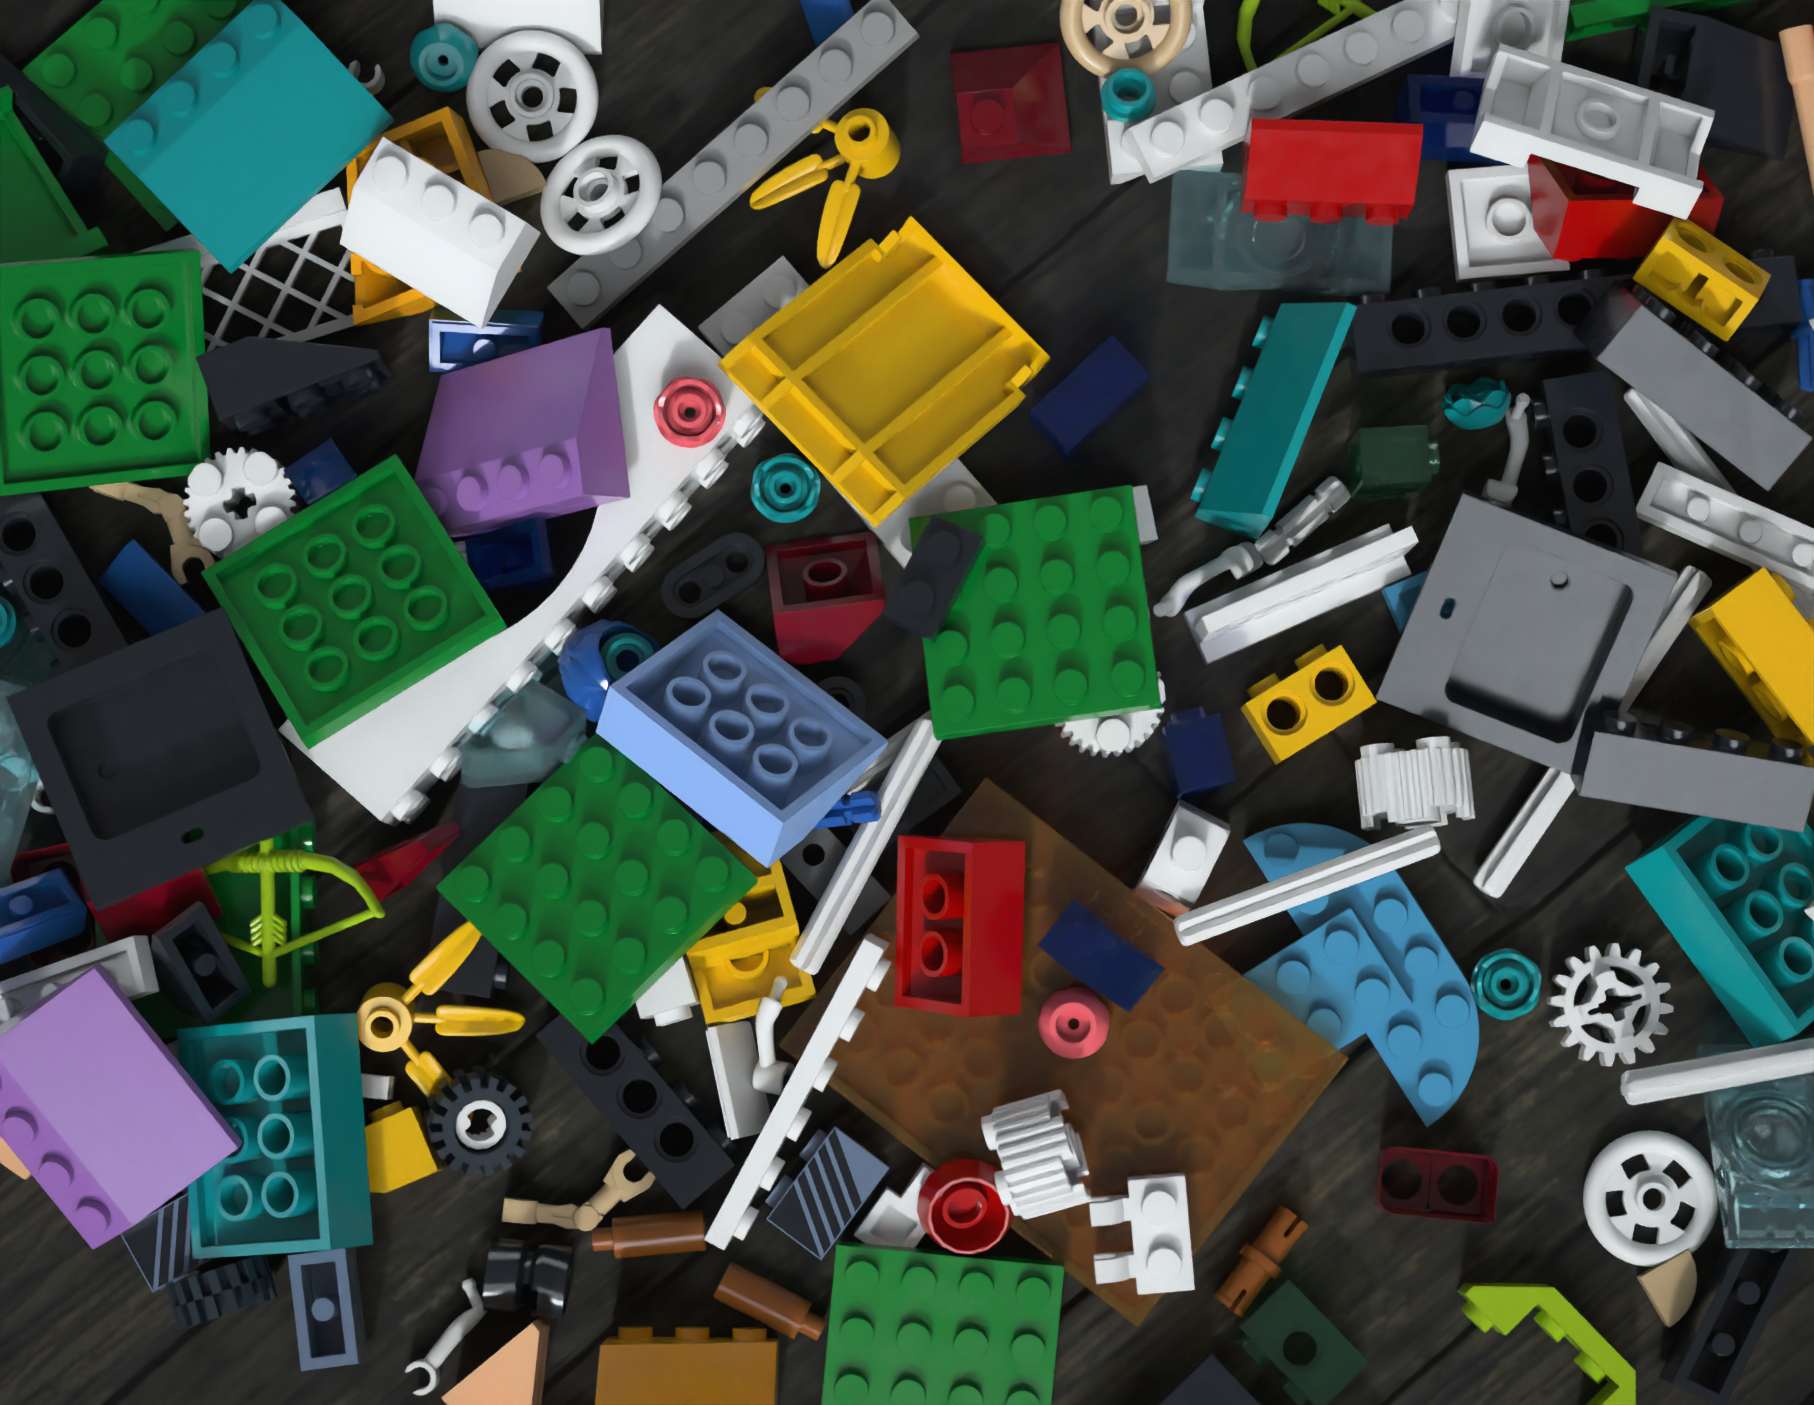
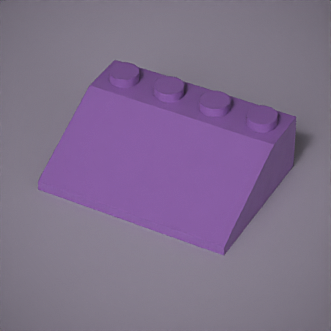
[414,328,631,539]
[0,963,243,1250]

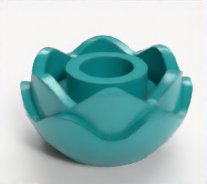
[410,23,478,92]
[1441,376,1511,430]
[751,453,820,523]
[1471,948,1541,1020]

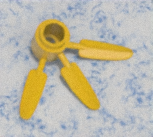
[749,87,901,269]
[357,921,526,1121]

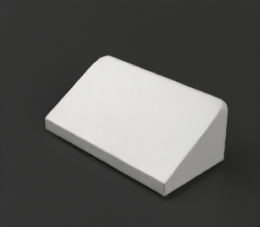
[705,1021,770,1140]

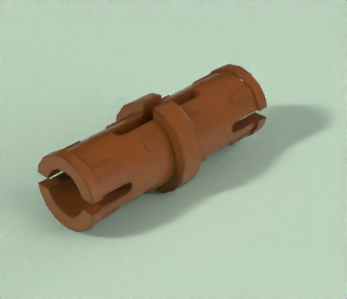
[1212,1205,1309,1318]

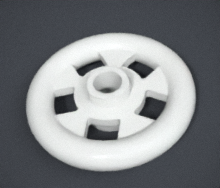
[466,30,599,163]
[540,135,662,256]
[1583,1130,1719,1267]

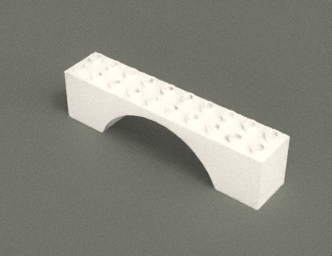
[278,304,766,827]

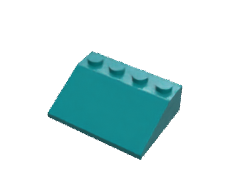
[103,0,395,274]
[1190,302,1357,542]
[1624,815,1814,1048]
[177,1013,373,1259]

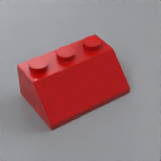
[1240,118,1423,226]
[1527,154,1724,262]
[894,835,1025,1017]

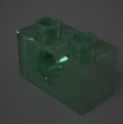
[1346,425,1440,501]
[1235,1276,1369,1405]

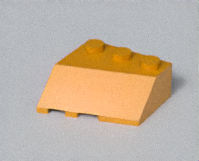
[346,106,522,327]
[595,1326,779,1405]

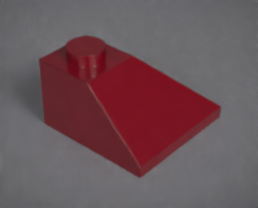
[950,42,1071,164]
[765,531,886,665]

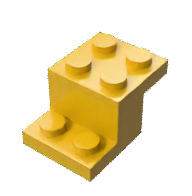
[686,830,817,1028]

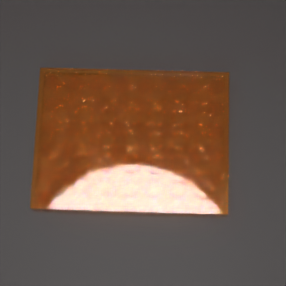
[778,776,1348,1327]

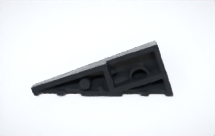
[0,53,109,208]

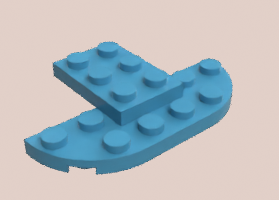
[1207,822,1479,1127]

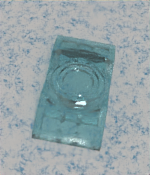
[1166,170,1393,296]
[1696,1045,1814,1248]

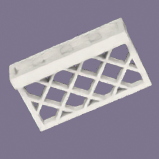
[134,187,354,353]
[1183,523,1419,665]

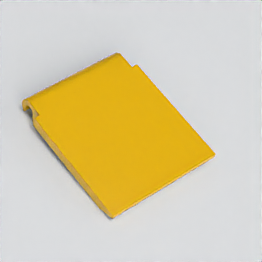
[717,216,1051,528]

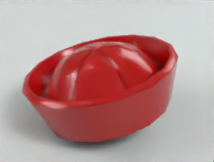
[917,1159,1015,1255]

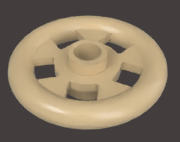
[1059,0,1193,79]

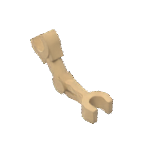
[89,482,217,587]
[502,1149,655,1231]

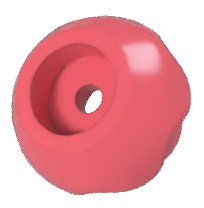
[653,376,726,448]
[1038,987,1110,1059]

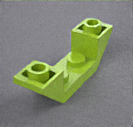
[1457,1282,1636,1405]

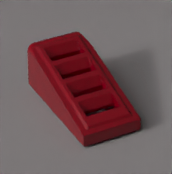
[351,821,462,906]

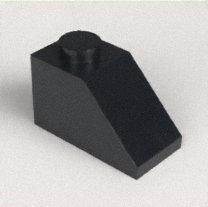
[151,901,252,1026]

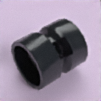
[483,1236,574,1320]

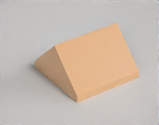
[441,1317,550,1405]

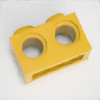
[1632,216,1771,342]
[1240,644,1377,765]

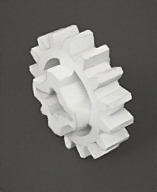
[1546,943,1674,1066]

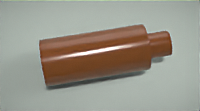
[592,1209,707,1259]
[713,1261,827,1341]

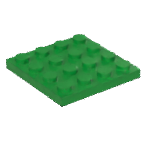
[21,0,254,237]
[0,248,211,496]
[201,454,507,750]
[908,485,1162,741]
[436,733,758,1044]
[821,1241,1064,1405]

